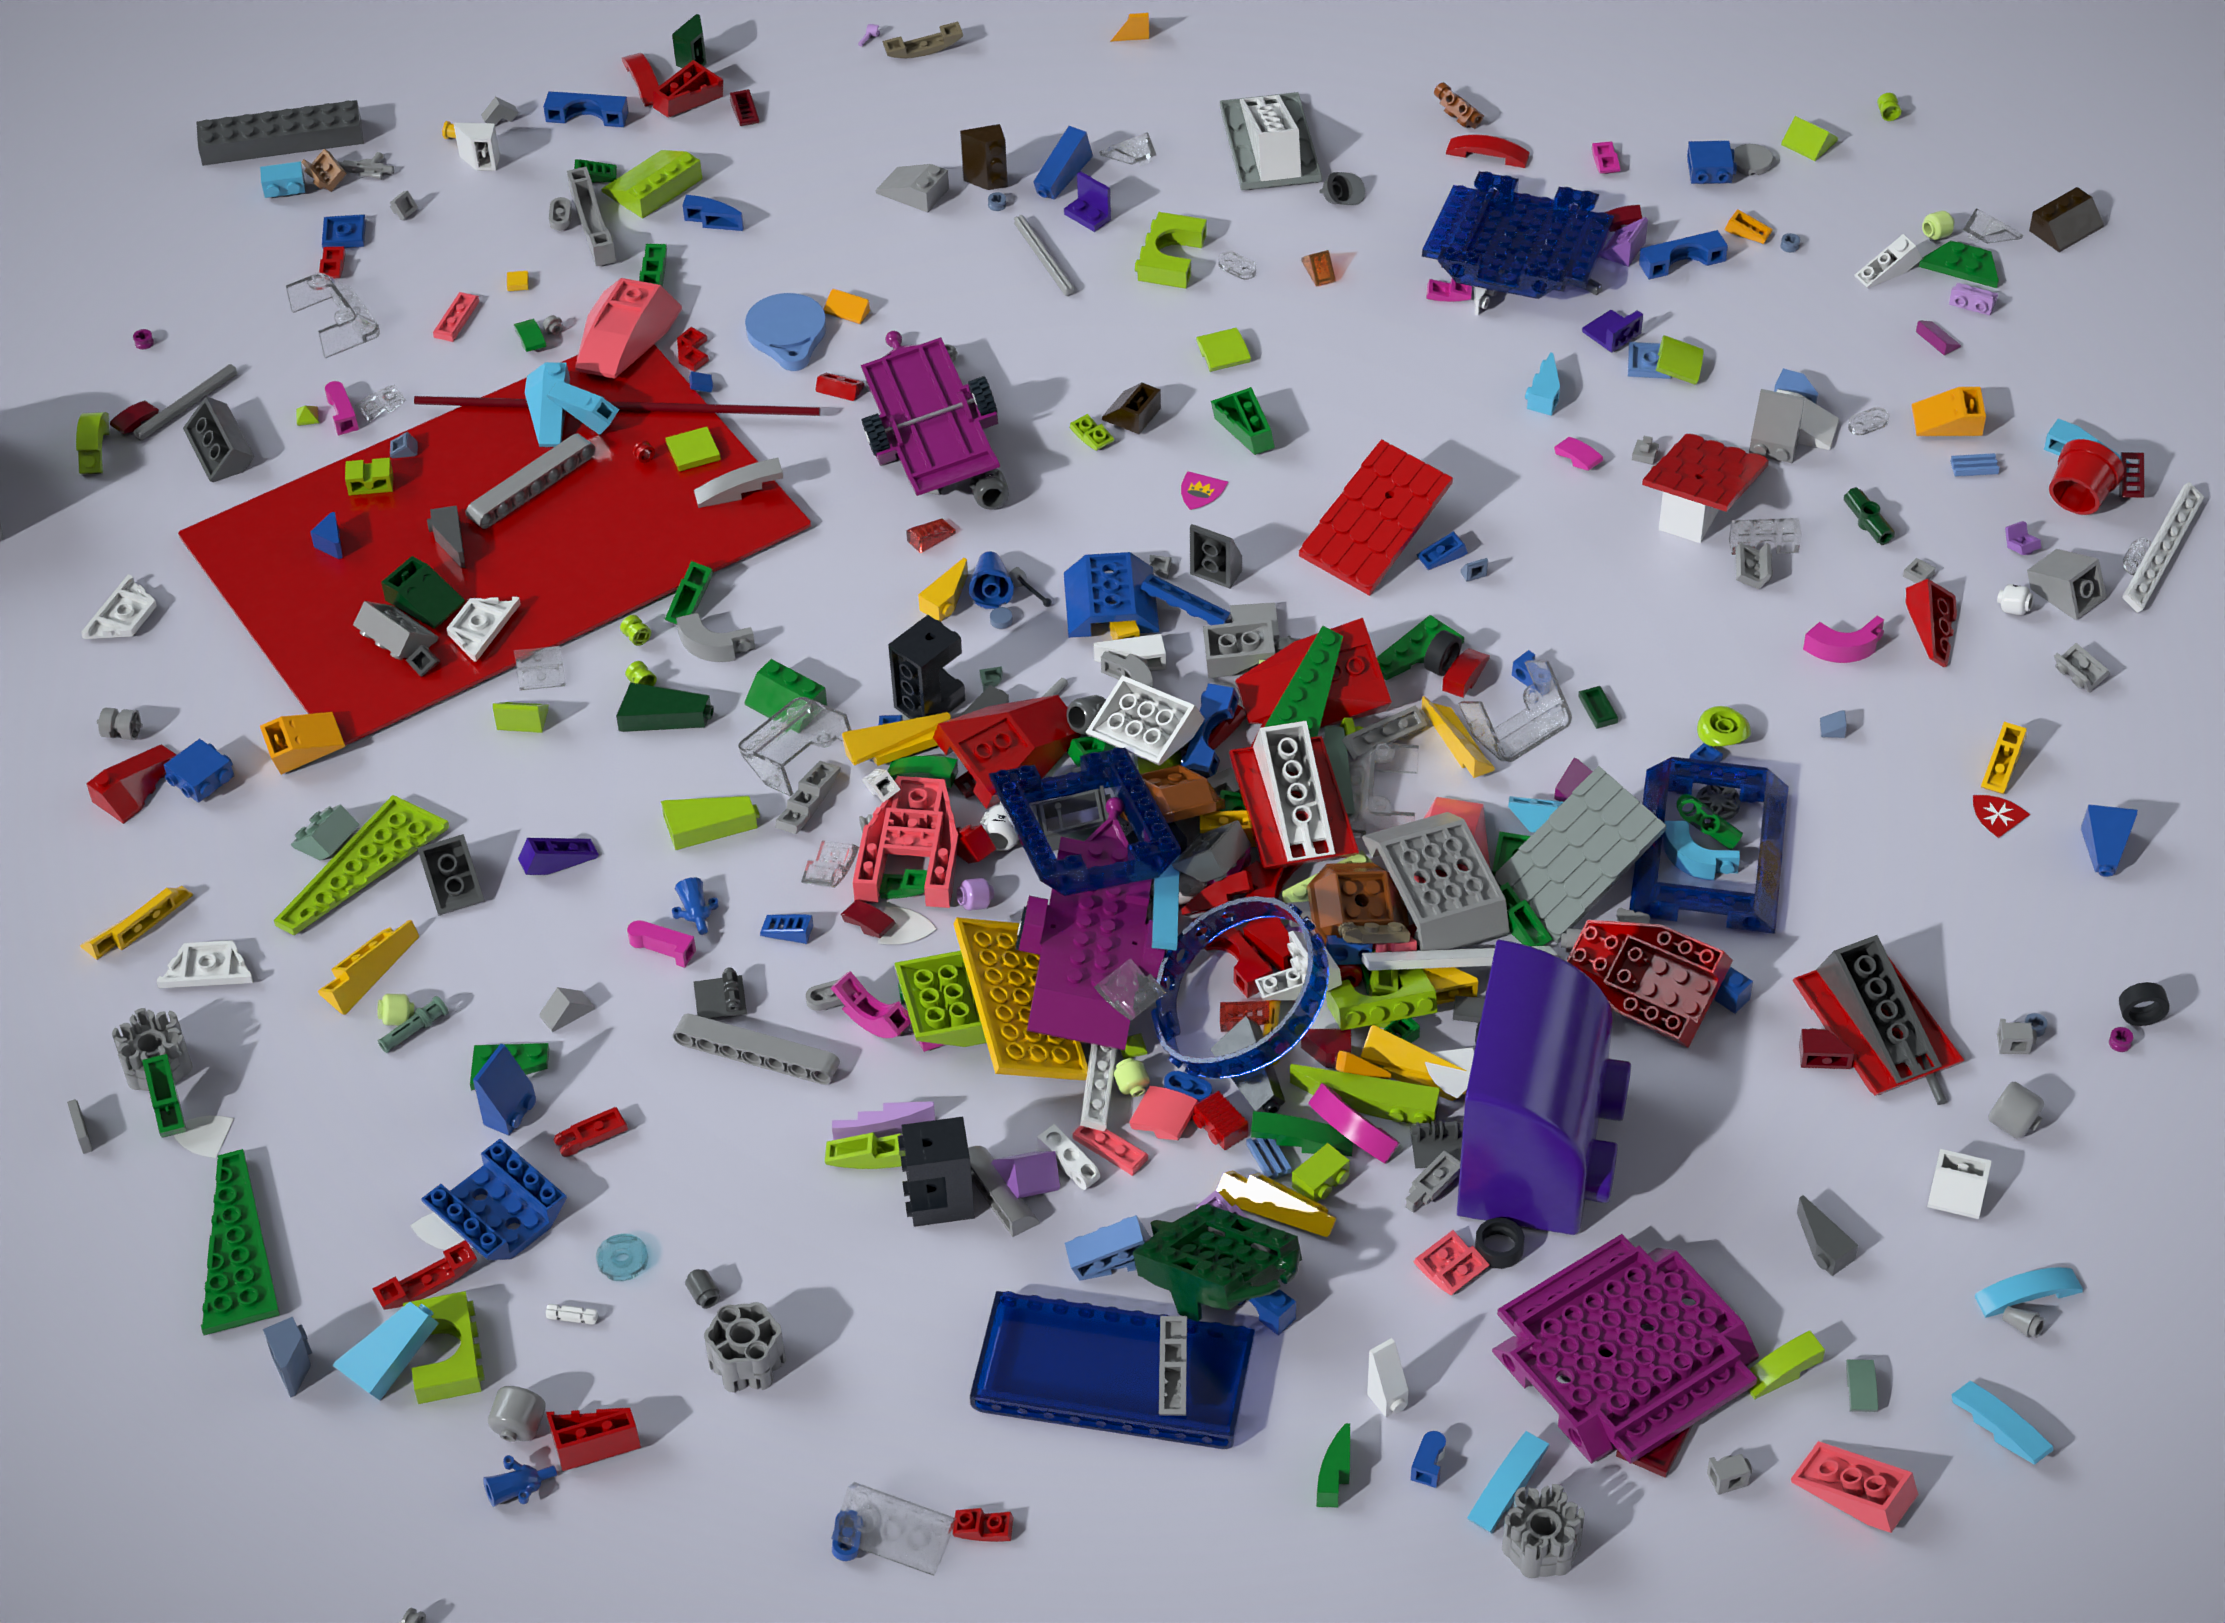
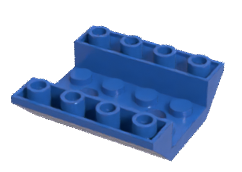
[1064,552,1159,638]
[421,1138,567,1260]

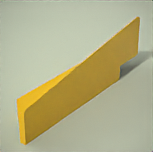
[1422,696,1495,778]
[842,712,951,766]
[80,885,193,960]
[318,920,419,1015]
[1360,1025,1467,1101]
[1217,1170,1337,1237]

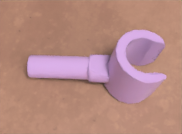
[858,24,880,46]

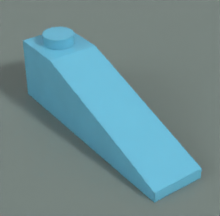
[2044,418,2130,478]

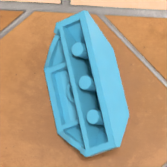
[1508,796,1563,833]

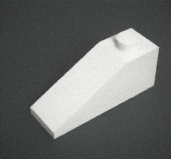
[1367,1338,1409,1417]

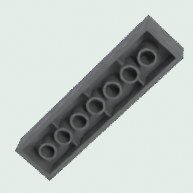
[196,100,364,166]

